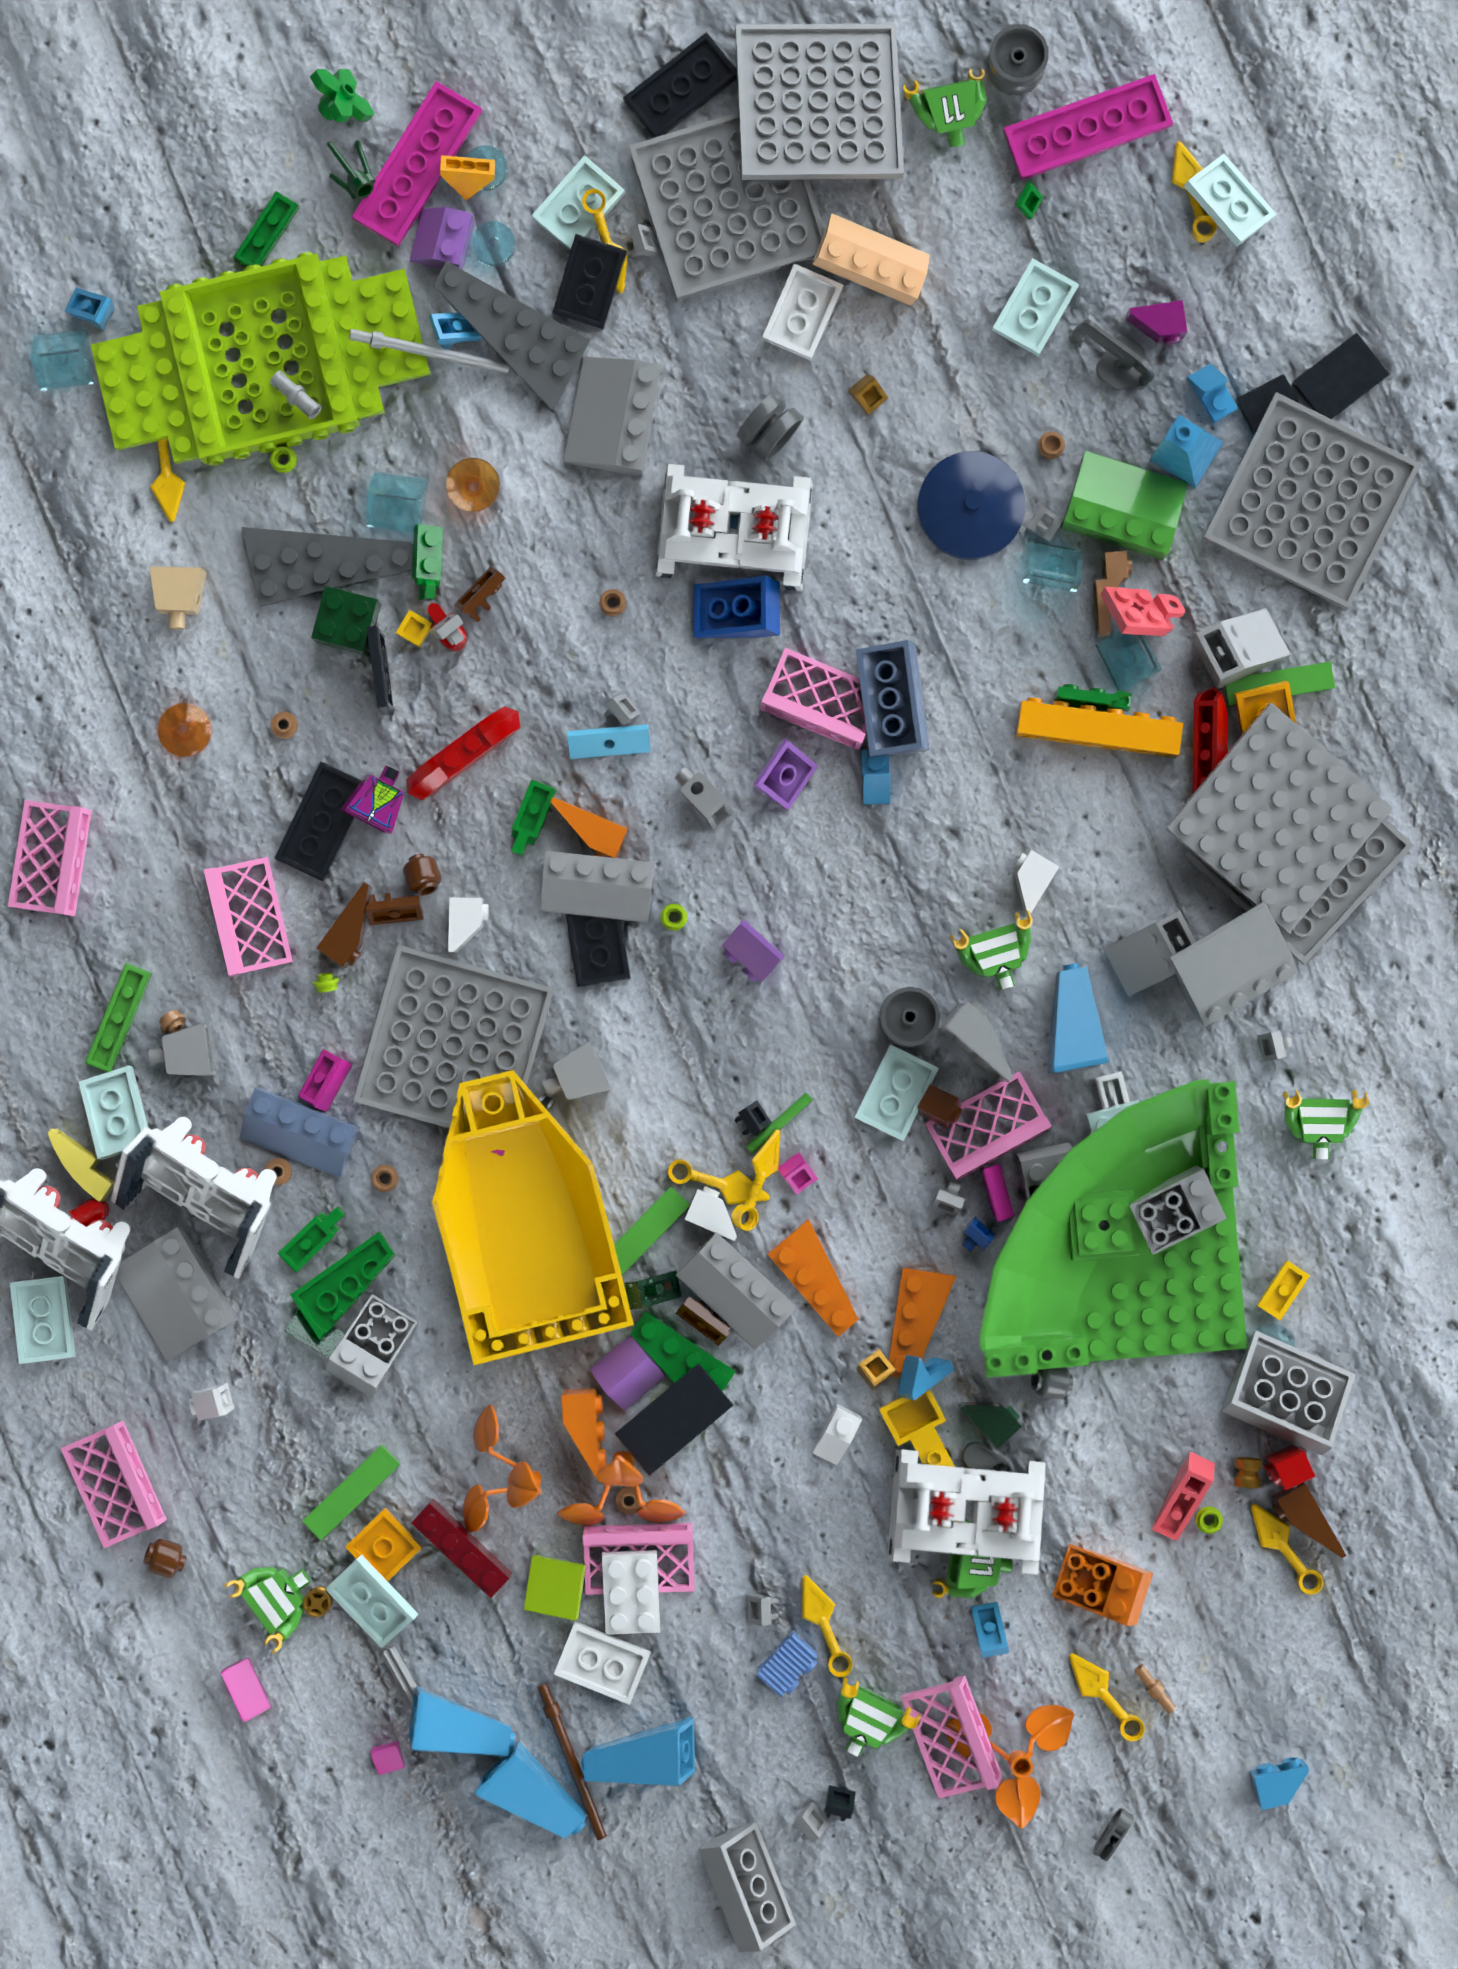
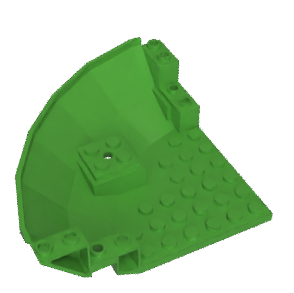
[979,1079,1247,1378]

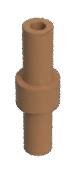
[1134,1664,1176,1714]

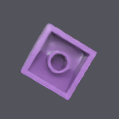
[410,207,475,270]
[722,920,784,983]

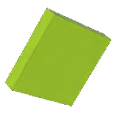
[524,1554,586,1620]

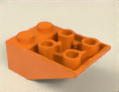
[561,1388,607,1477]
[1052,1544,1153,1626]

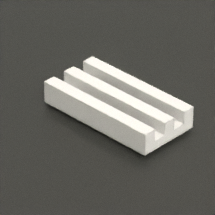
[1094,1071,1130,1110]

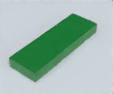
[233,191,300,267]

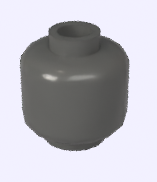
[1031,1367,1074,1399]

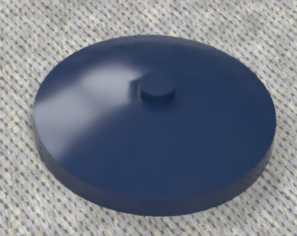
[917,451,1025,560]

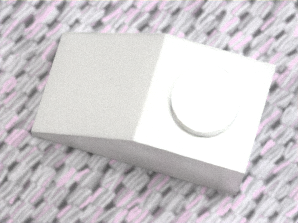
[1014,850,1059,914]
[448,897,489,953]
[685,1186,737,1241]
[189,1383,234,1421]
[812,1404,862,1465]

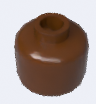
[403,853,442,896]
[143,1538,186,1578]

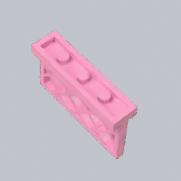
[760,648,867,751]
[8,800,92,917]
[204,857,293,977]
[925,1071,1052,1182]
[60,1420,167,1548]
[583,1523,695,1595]
[901,1675,1002,1799]

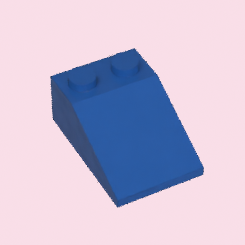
[693,576,780,638]

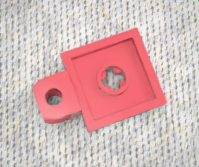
[1100,587,1186,636]

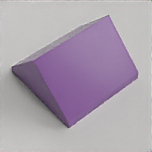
[753,739,818,810]
[589,1335,666,1411]

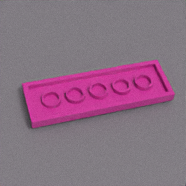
[1003,74,1173,181]
[352,81,483,247]

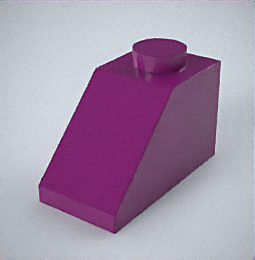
[1126,300,1188,345]

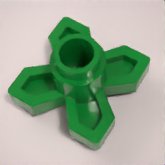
[310,69,375,122]

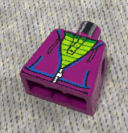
[341,765,404,834]

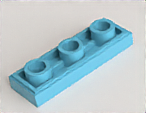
[567,724,651,759]

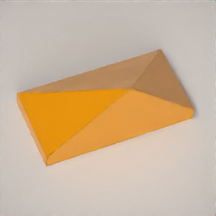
[440,155,495,200]

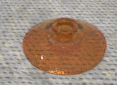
[446,458,500,512]
[158,703,212,757]

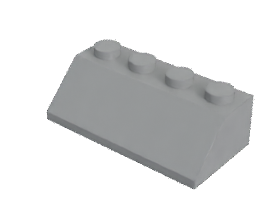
[541,851,654,923]
[675,1233,797,1350]
[699,1822,796,1952]

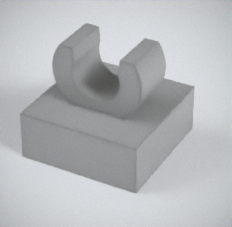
[624,224,659,257]
[1026,505,1064,544]
[430,614,464,645]
[604,693,642,727]
[1257,1031,1294,1062]
[931,1181,965,1216]
[747,1594,778,1626]
[792,1802,830,1843]

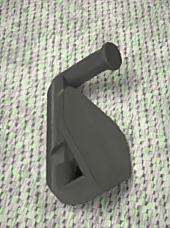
[1069,319,1155,390]

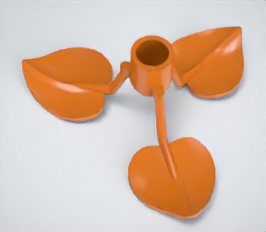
[463,1404,542,1533]
[557,1451,686,1526]
[945,1705,1074,1829]

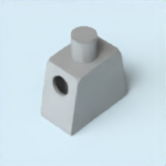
[675,767,733,830]
[149,1024,215,1076]
[542,1042,611,1100]

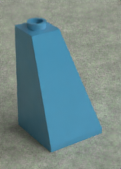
[1150,414,1224,489]
[1048,963,1109,1073]
[407,1687,515,1756]
[581,1717,695,1786]
[475,1741,587,1839]

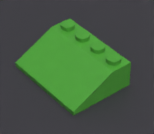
[1061,451,1188,560]

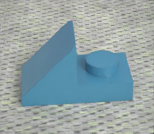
[64,288,114,331]
[429,312,482,350]
[1187,363,1238,424]
[861,750,891,805]
[898,1355,955,1400]
[971,1602,1009,1658]

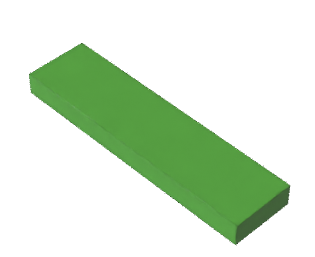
[1224,661,1335,707]
[85,963,152,1072]
[614,1186,690,1275]
[303,1444,401,1540]

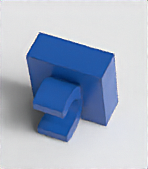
[962,1216,995,1252]

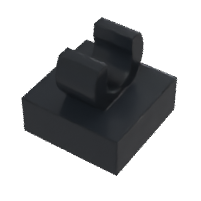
[734,1100,772,1135]
[824,1785,856,1822]

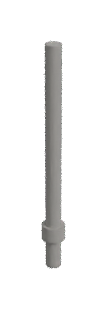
[349,329,509,374]

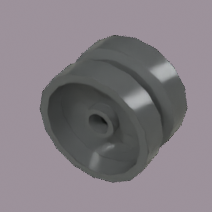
[987,24,1049,95]
[737,391,804,462]
[878,986,941,1047]

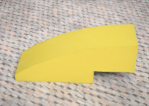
[48,1128,115,1202]

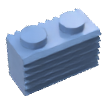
[756,1630,817,1697]

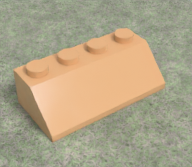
[812,213,930,306]

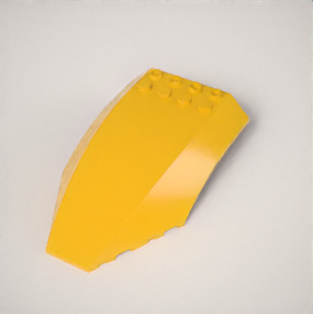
[431,1070,634,1365]

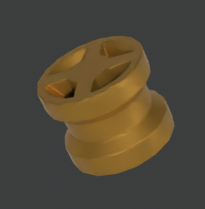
[303,1586,333,1617]

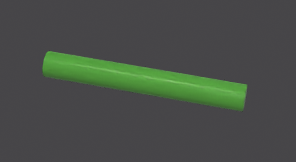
[746,1093,813,1154]

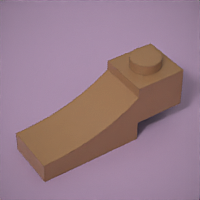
[1093,551,1132,638]

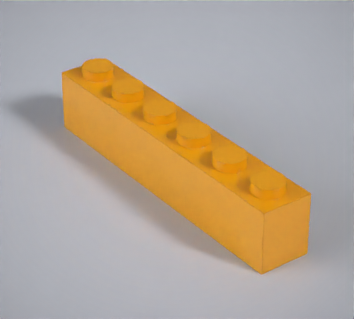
[1015,697,1183,758]

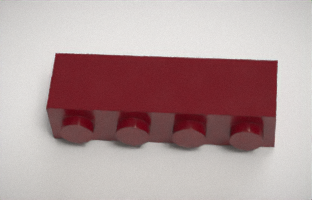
[411,1499,512,1598]

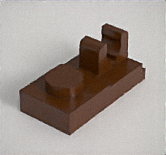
[454,566,506,622]
[365,893,424,926]
[675,1297,730,1346]

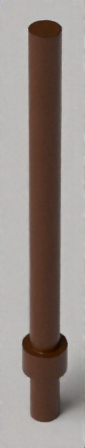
[537,1682,607,1840]

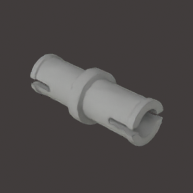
[270,371,322,420]

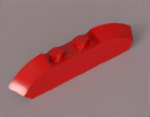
[1192,686,1228,795]
[406,706,521,801]

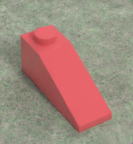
[1152,1452,1215,1541]

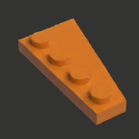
[768,1218,859,1337]
[888,1267,956,1378]

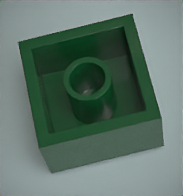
[311,586,381,656]

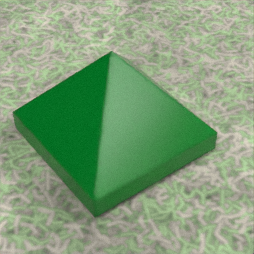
[1015,182,1044,220]

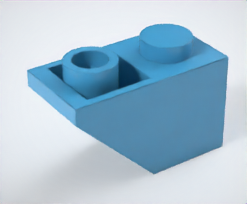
[1250,1757,1309,1810]

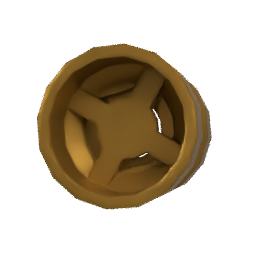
[1233,1457,1262,1488]

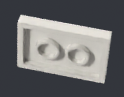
[762,264,844,361]
[602,1550,660,1635]
[554,1621,650,1705]

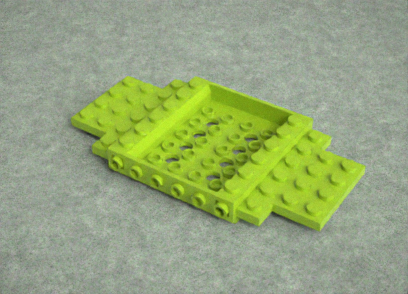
[90,252,431,466]

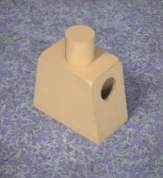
[150,567,206,630]

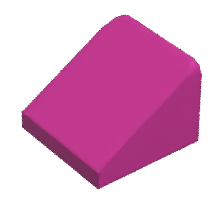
[778,1153,818,1195]
[370,1740,405,1775]

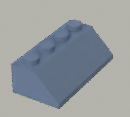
[856,640,930,757]
[239,1088,361,1178]

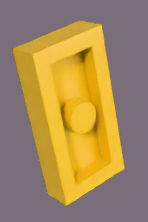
[1256,1260,1310,1321]

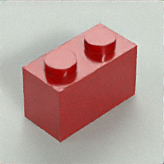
[1263,1444,1316,1490]

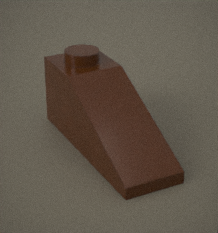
[317,882,372,968]
[1272,1482,1347,1558]

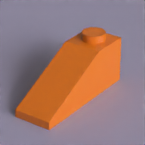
[551,797,629,858]

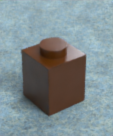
[917,1084,962,1129]

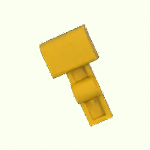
[879,1389,955,1493]

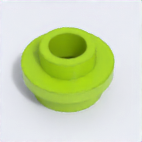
[270,446,297,473]
[660,904,687,931]
[312,972,339,993]
[1195,1506,1223,1534]

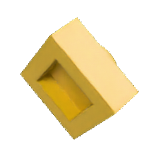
[396,610,433,648]

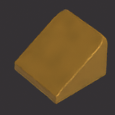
[848,374,888,415]
[856,1349,896,1390]

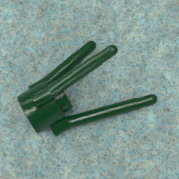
[327,140,376,199]

